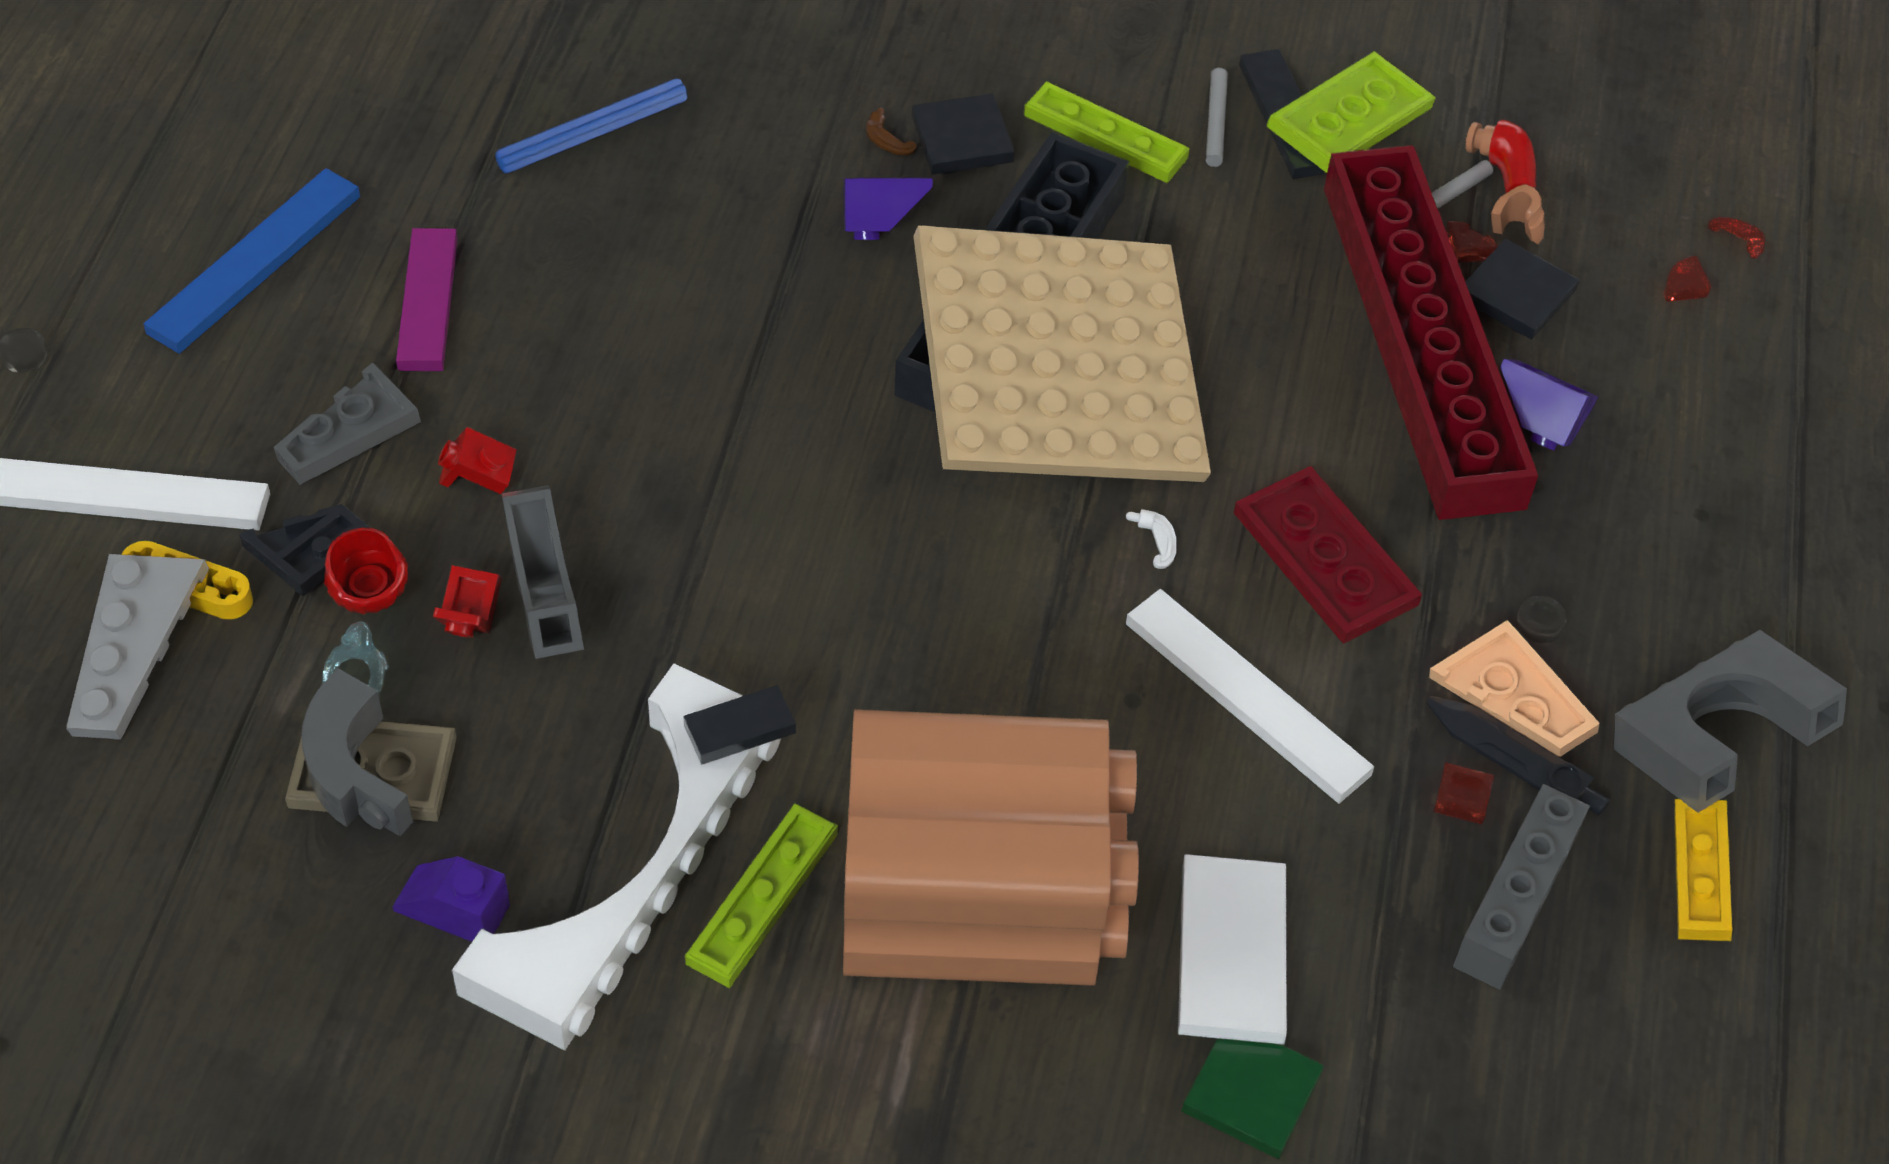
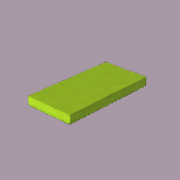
[1267,52,1436,173]

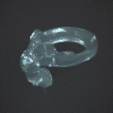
[322,621,389,694]

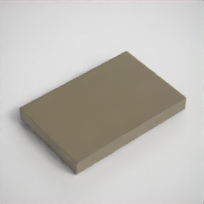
[285,721,457,822]

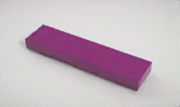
[396,228,457,371]

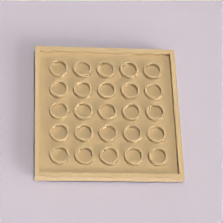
[914,225,1211,482]

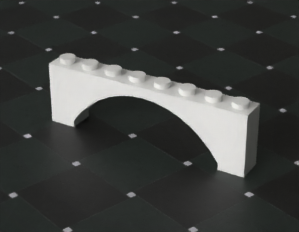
[452,664,781,1050]

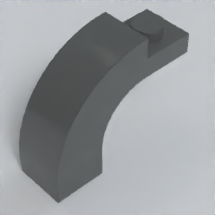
[302,668,413,836]

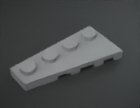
[66,554,209,739]

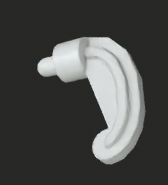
[1126,509,1176,569]

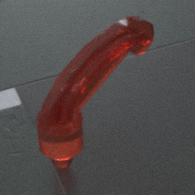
[1708,217,1766,259]

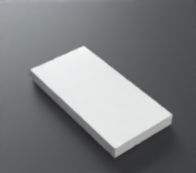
[1178,854,1287,1044]

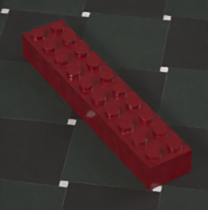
[1324,145,1539,520]

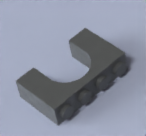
[1614,630,1847,813]

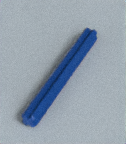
[495,78,687,174]

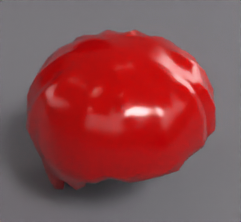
[324,528,408,615]

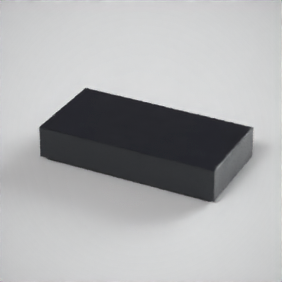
[683,685,796,765]

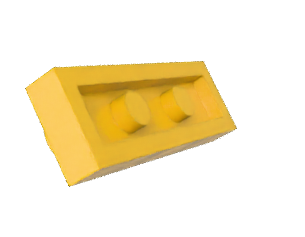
[1674,799,1732,941]

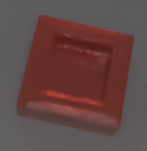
[1433,762,1494,824]

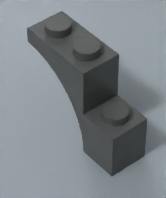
[501,485,584,659]

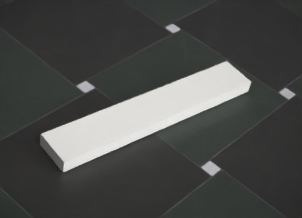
[0,458,270,530]
[1126,589,1374,804]

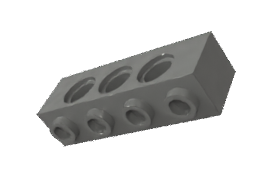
[1453,784,1590,990]

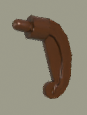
[866,108,917,155]

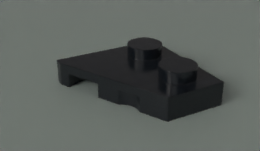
[239,504,371,596]

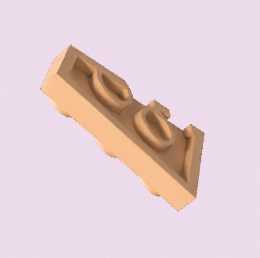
[1429,620,1600,757]

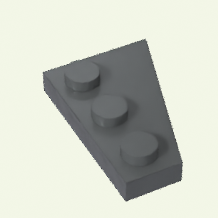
[274,362,421,485]

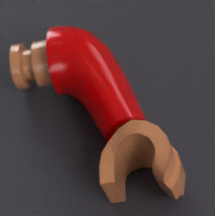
[1466,119,1545,244]

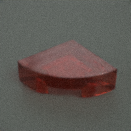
[1446,221,1498,263]
[1664,256,1711,302]

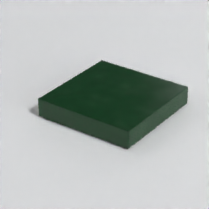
[1181,1038,1325,1160]

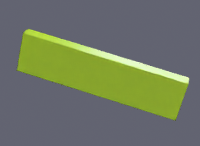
[1024,81,1190,183]
[685,803,838,988]

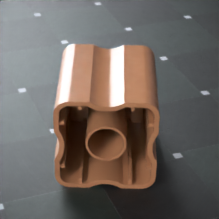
[843,709,1138,986]

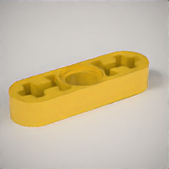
[121,541,253,619]

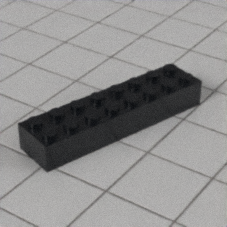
[894,132,1129,412]

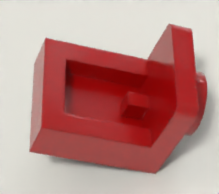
[438,427,517,494]
[433,565,502,638]

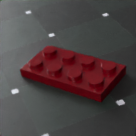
[1234,466,1422,644]

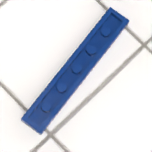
[143,168,360,354]

